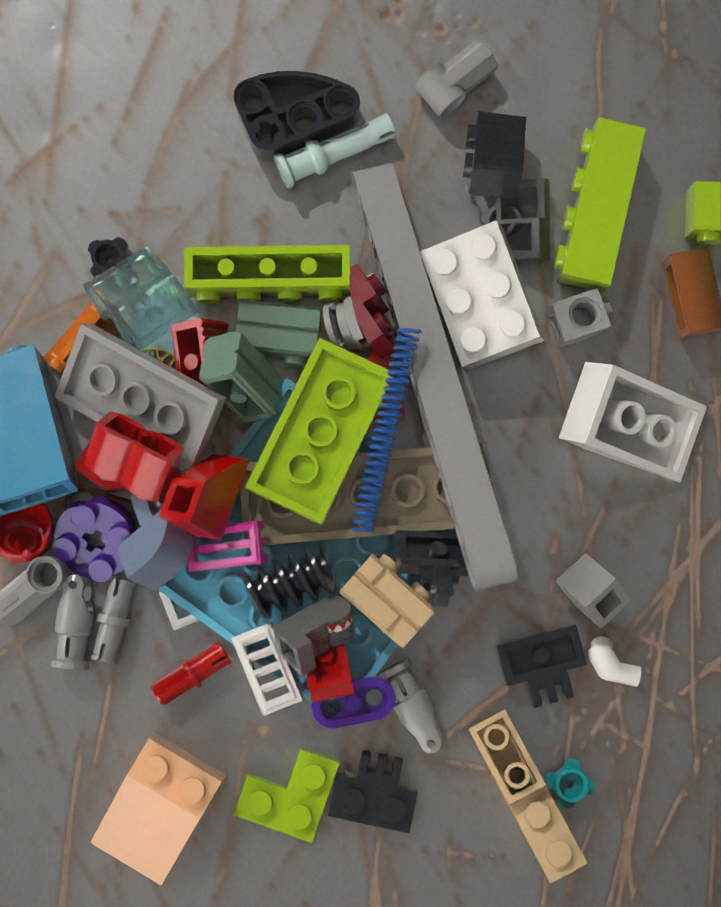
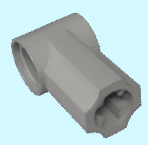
[414,40,498,118]
[0,555,73,627]

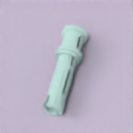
[274,113,396,189]

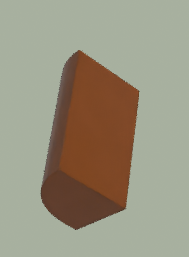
[662,249,721,340]

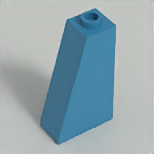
[0,344,79,516]

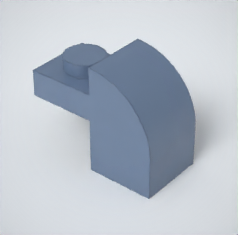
[117,494,194,591]

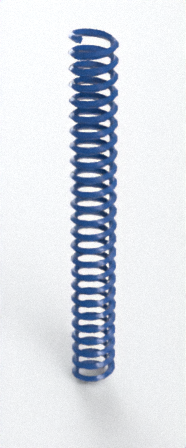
[351,328,422,533]

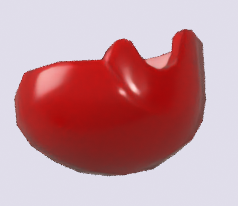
[0,503,55,563]

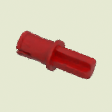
[151,641,232,705]

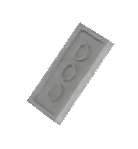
[54,323,226,471]

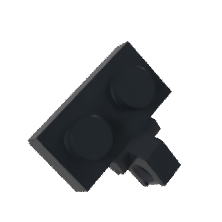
[392,530,469,607]

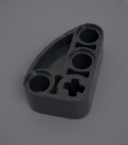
[233,71,360,162]

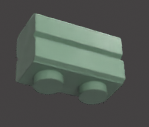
[236,300,322,367]
[199,331,283,423]

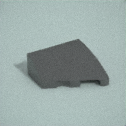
[466,178,550,261]

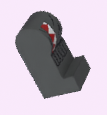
[273,596,354,677]

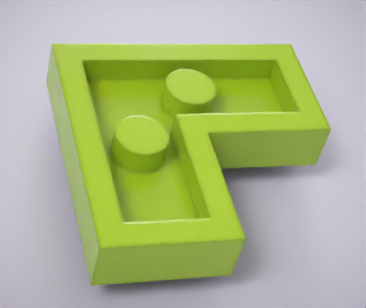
[234,747,340,843]

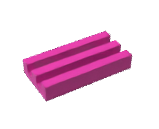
[187,521,268,572]

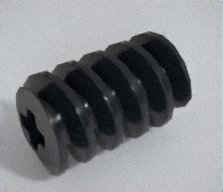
[241,543,335,619]

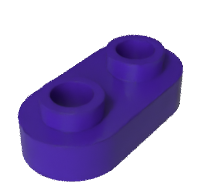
[312,676,396,729]

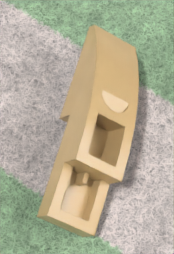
[468,710,588,884]

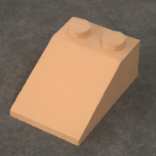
[90,733,226,885]

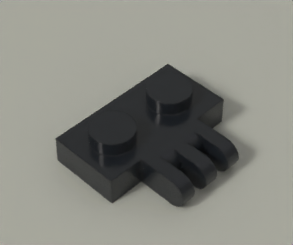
[495,624,587,708]
[328,749,418,834]

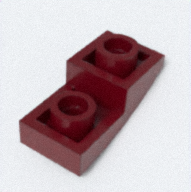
[350,264,395,359]

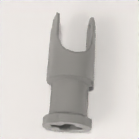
[51,575,94,670]
[377,658,442,754]

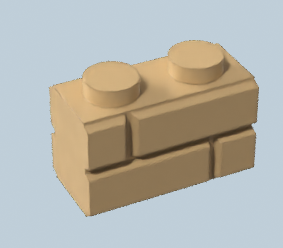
[339,553,436,648]

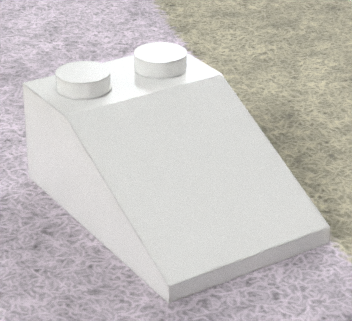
[559,362,707,483]

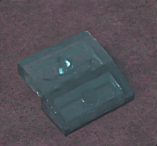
[82,246,199,350]

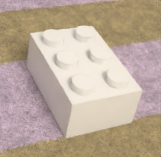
[420,220,545,370]

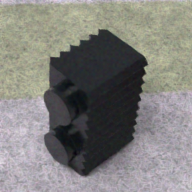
[462,111,526,200]

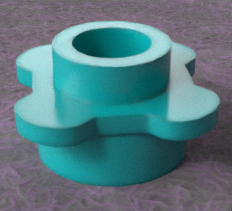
[545,758,595,809]

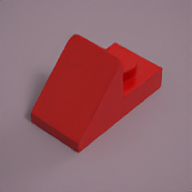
[307,644,355,703]

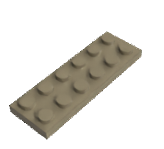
[240,442,491,546]

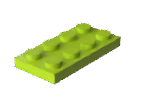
[245,338,394,525]

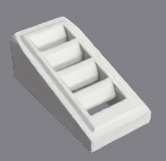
[231,622,303,716]

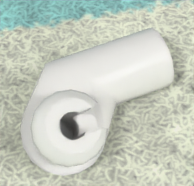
[588,636,641,687]

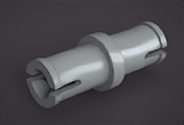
[91,578,136,664]

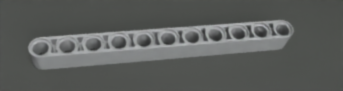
[351,162,518,591]

